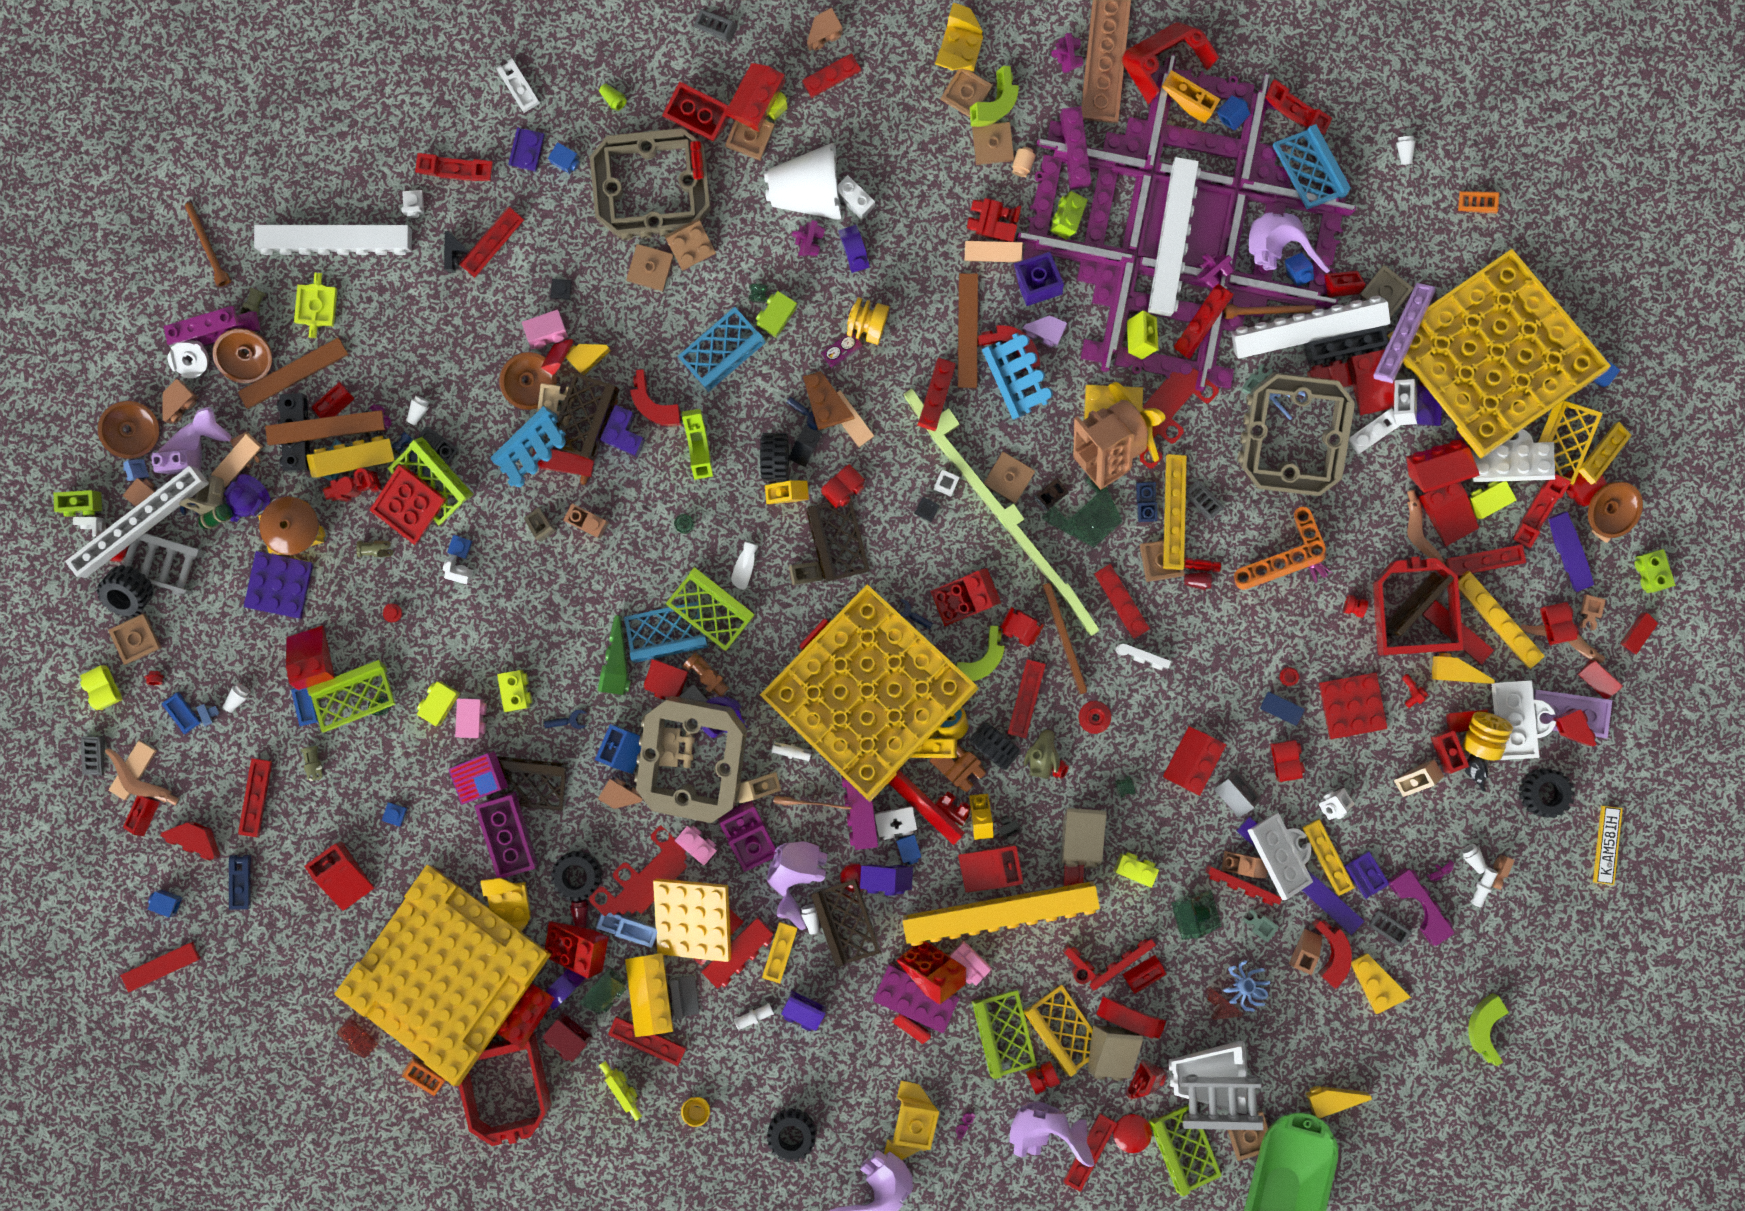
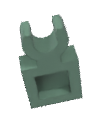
[1242,364,1273,394]
[1243,910,1279,943]

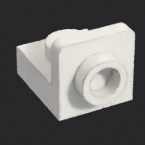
[401,190,424,218]
[73,517,106,537]
[443,555,474,584]

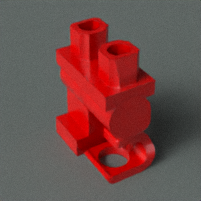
[966,198,1022,242]
[323,468,383,502]

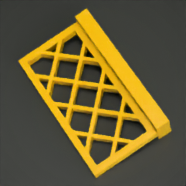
[1538,400,1603,485]
[1023,984,1093,1077]

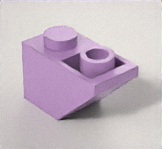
[1022,315,1067,348]

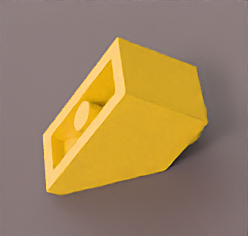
[566,344,611,375]
[765,480,809,504]

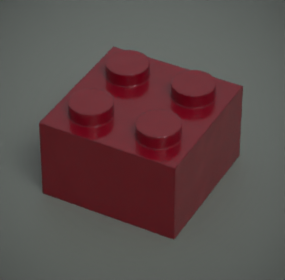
[542,1012,593,1062]

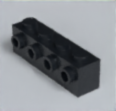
[1304,325,1388,366]
[277,393,310,473]

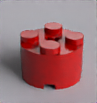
[1000,606,1045,647]

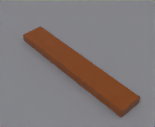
[958,273,978,388]
[238,337,349,409]
[265,410,385,446]
[1042,583,1087,694]

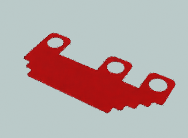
[1139,368,1219,469]
[589,825,687,916]

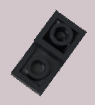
[416,425,459,464]

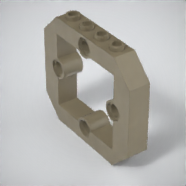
[590,128,711,240]
[1237,372,1355,496]
[634,696,748,823]

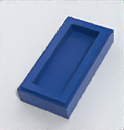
[291,686,319,726]
[161,692,202,734]

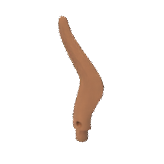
[1407,490,1446,566]
[1521,624,1605,663]
[105,749,180,806]
[774,796,853,809]

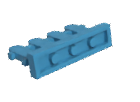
[982,333,1053,419]
[490,406,566,487]

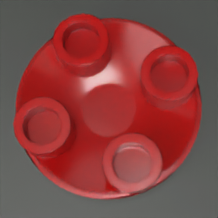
[1113,1114,1152,1153]

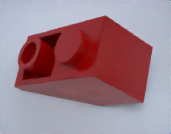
[1553,709,1597,746]

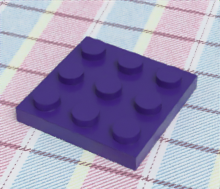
[243,551,314,619]

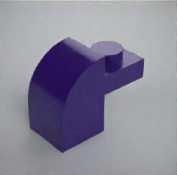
[838,225,870,273]
[545,969,586,1011]

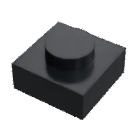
[550,279,572,300]
[914,497,940,523]

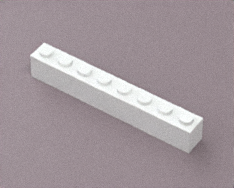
[1148,157,1201,316]
[254,225,412,255]
[1231,296,1390,359]
[65,466,209,578]

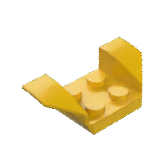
[935,2,983,72]
[481,878,531,932]
[884,1081,939,1160]

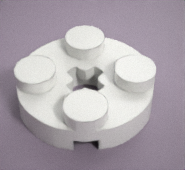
[168,340,209,378]

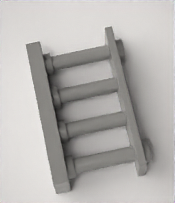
[112,533,205,597]
[1181,1074,1264,1130]

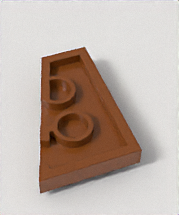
[803,371,855,430]

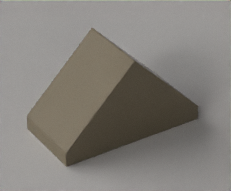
[524,507,557,542]
[789,562,822,586]

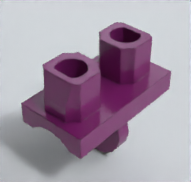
[1051,33,1083,73]
[791,220,825,257]
[1196,253,1234,288]

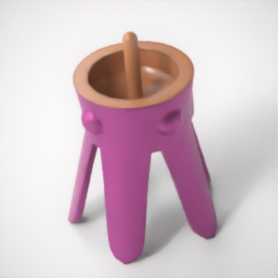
[1307,562,1333,583]

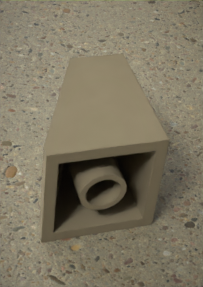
[1061,808,1106,869]
[1087,1025,1143,1081]

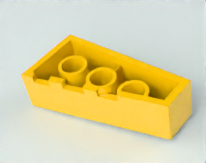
[306,436,395,478]

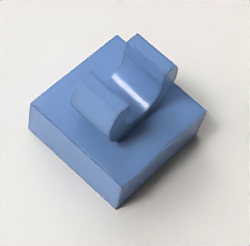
[123,459,149,481]
[196,704,219,727]

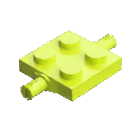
[294,272,337,338]
[599,1060,642,1121]

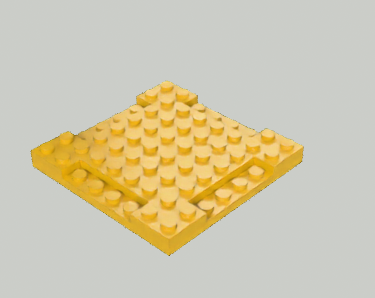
[1387,249,1611,459]
[760,584,979,802]
[334,865,551,1086]

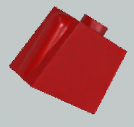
[1564,460,1608,507]
[643,659,689,700]

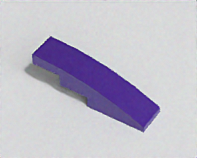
[1548,511,1594,592]

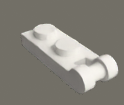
[496,58,540,113]
[1349,408,1400,454]
[1116,644,1171,671]

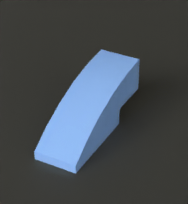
[596,913,657,948]

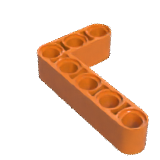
[1234,507,1326,590]

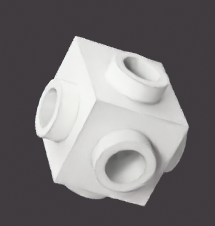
[1319,788,1354,820]

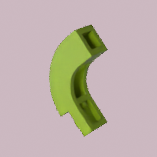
[970,66,1019,127]
[682,409,713,480]
[956,626,1005,681]
[1468,993,1509,1066]

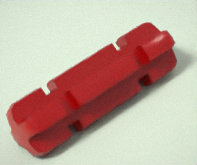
[690,141,704,180]
[1184,558,1221,572]

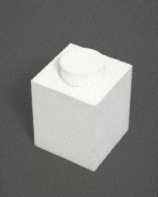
[934,470,960,497]

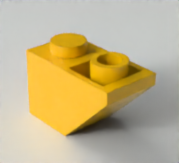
[969,794,993,840]

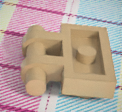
[537,383,574,426]
[659,727,695,768]

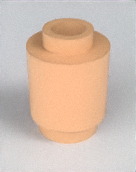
[1012,147,1036,177]

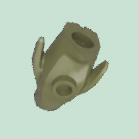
[1024,729,1060,779]

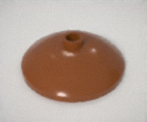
[213,328,273,383]
[499,352,557,410]
[97,401,159,459]
[1588,481,1643,538]
[259,497,319,555]

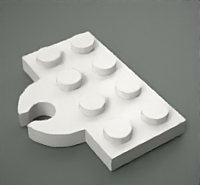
[1473,429,1555,482]
[1492,680,1556,760]
[1248,813,1313,900]

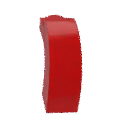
[978,325,1040,371]
[630,369,682,426]
[1311,919,1352,989]
[1096,996,1166,1039]

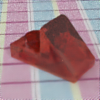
[1205,986,1243,1020]
[336,1018,379,1058]

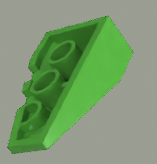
[598,615,631,695]

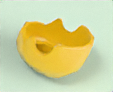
[681,1097,710,1127]

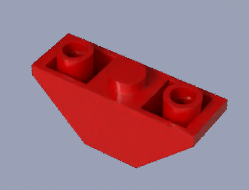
[160,821,220,861]

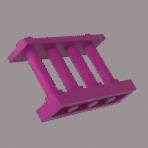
[163,306,261,347]

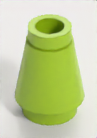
[599,83,627,111]

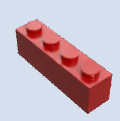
[701,916,774,989]

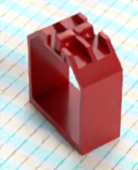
[1372,556,1463,655]
[459,1033,552,1146]

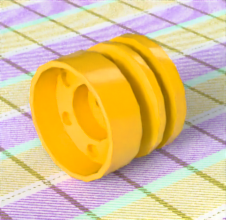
[847,297,890,345]
[1462,712,1513,760]

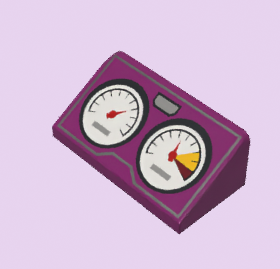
[821,333,863,369]

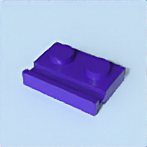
[508,127,545,172]
[1416,385,1442,426]
[1344,851,1390,899]

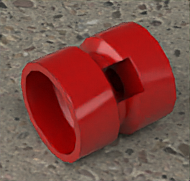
[1026,1061,1061,1095]

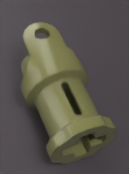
[239,287,267,316]
[356,540,394,557]
[300,746,322,781]

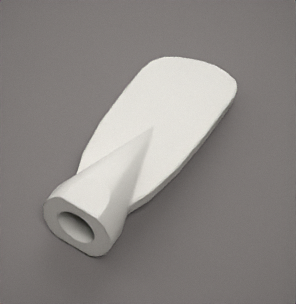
[731,541,758,590]

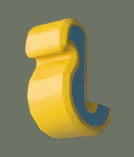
[929,708,969,740]

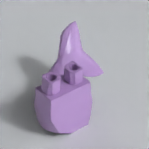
[1249,212,1330,273]
[152,407,231,474]
[767,841,828,930]
[1009,1101,1094,1167]
[829,1150,913,1211]

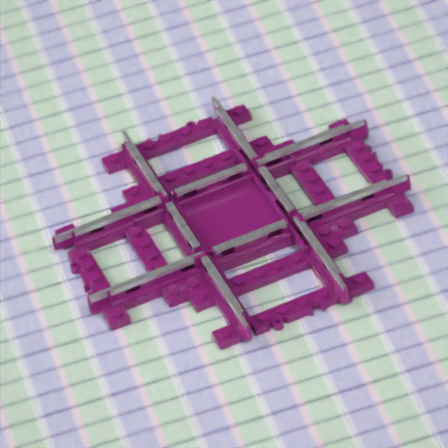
[1017,54,1356,392]

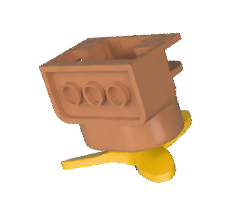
[1073,382,1165,490]

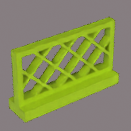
[387,437,474,526]
[665,567,755,652]
[307,660,395,733]
[972,990,1037,1079]
[1148,1104,1222,1197]

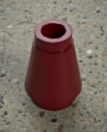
[1184,572,1212,591]
[569,899,589,928]

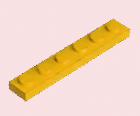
[1163,454,1187,570]
[1458,571,1545,669]

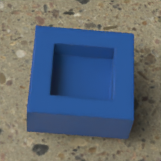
[447,535,473,559]
[382,802,407,827]

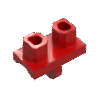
[936,792,971,826]

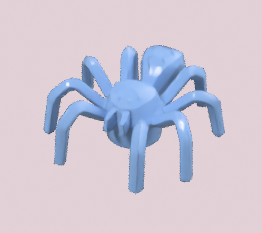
[1223,960,1270,1012]

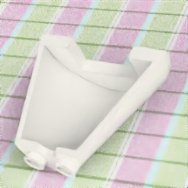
[764,143,841,220]
[1169,1041,1248,1114]

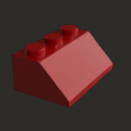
[725,63,786,132]
[662,81,730,142]
[1406,439,1480,493]
[1162,726,1226,796]

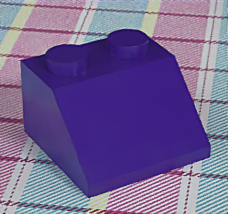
[1014,252,1064,306]
[781,991,826,1031]

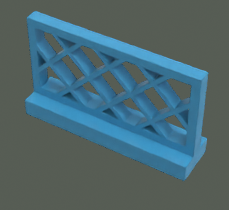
[1272,124,1351,209]
[678,307,766,392]
[624,601,709,663]

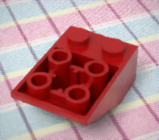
[930,568,1002,626]
[304,841,375,911]
[958,844,1024,893]
[545,921,609,978]
[897,941,967,1005]

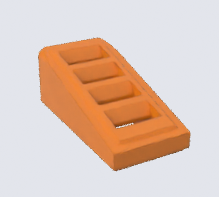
[1458,191,1499,214]
[402,1057,446,1096]

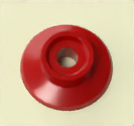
[1078,701,1111,734]

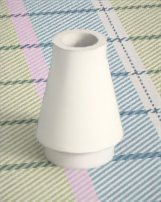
[1396,136,1416,165]
[406,396,430,425]
[223,684,250,713]
[1462,844,1487,874]
[800,904,820,934]

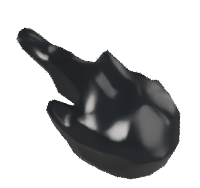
[1465,754,1488,792]

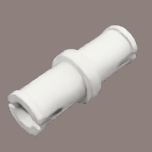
[771,741,812,762]
[1471,867,1498,907]
[734,1003,774,1031]

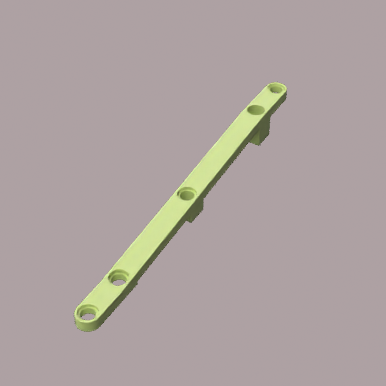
[903,389,1099,636]

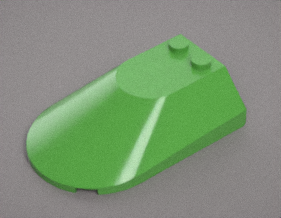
[1244,1113,1338,1211]

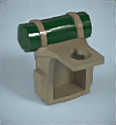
[179,476,233,529]

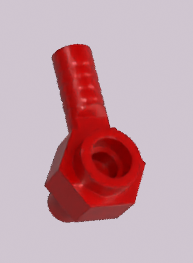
[1401,674,1429,708]

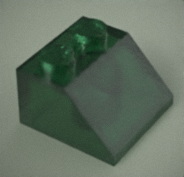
[1171,890,1222,940]
[579,967,627,1015]

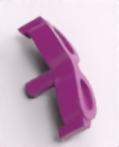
[369,404,391,432]
[1427,859,1454,881]
[955,1112,975,1140]

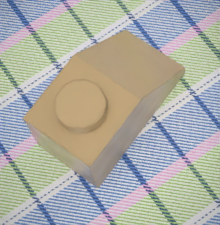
[1394,760,1444,797]
[738,772,781,803]

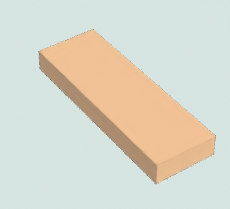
[964,241,1023,262]
[837,390,874,448]
[211,433,263,488]
[108,741,157,800]

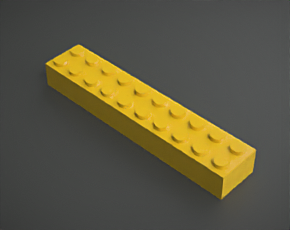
[902,881,1100,946]

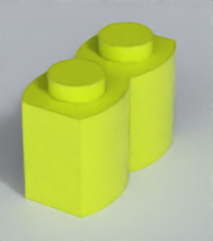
[80,665,122,710]

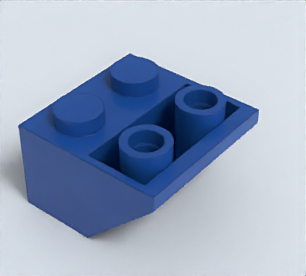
[595,724,641,774]

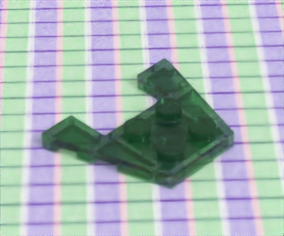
[1041,476,1122,548]

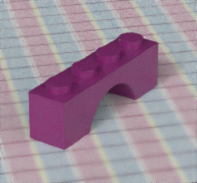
[1060,106,1091,190]
[1388,868,1454,947]

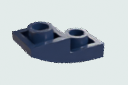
[1136,481,1157,522]
[1260,691,1305,726]

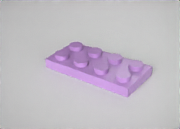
[1533,689,1612,738]

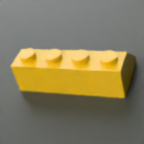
[625,953,674,1037]

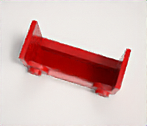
[1122,22,1219,104]

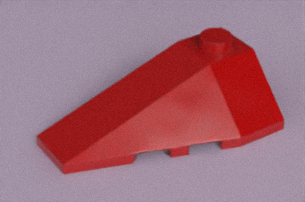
[1126,1059,1166,1099]

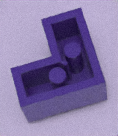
[600,405,645,457]
[860,864,913,896]

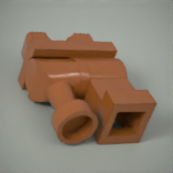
[682,652,729,697]
[929,740,987,792]

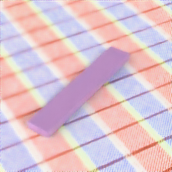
[1374,283,1436,383]

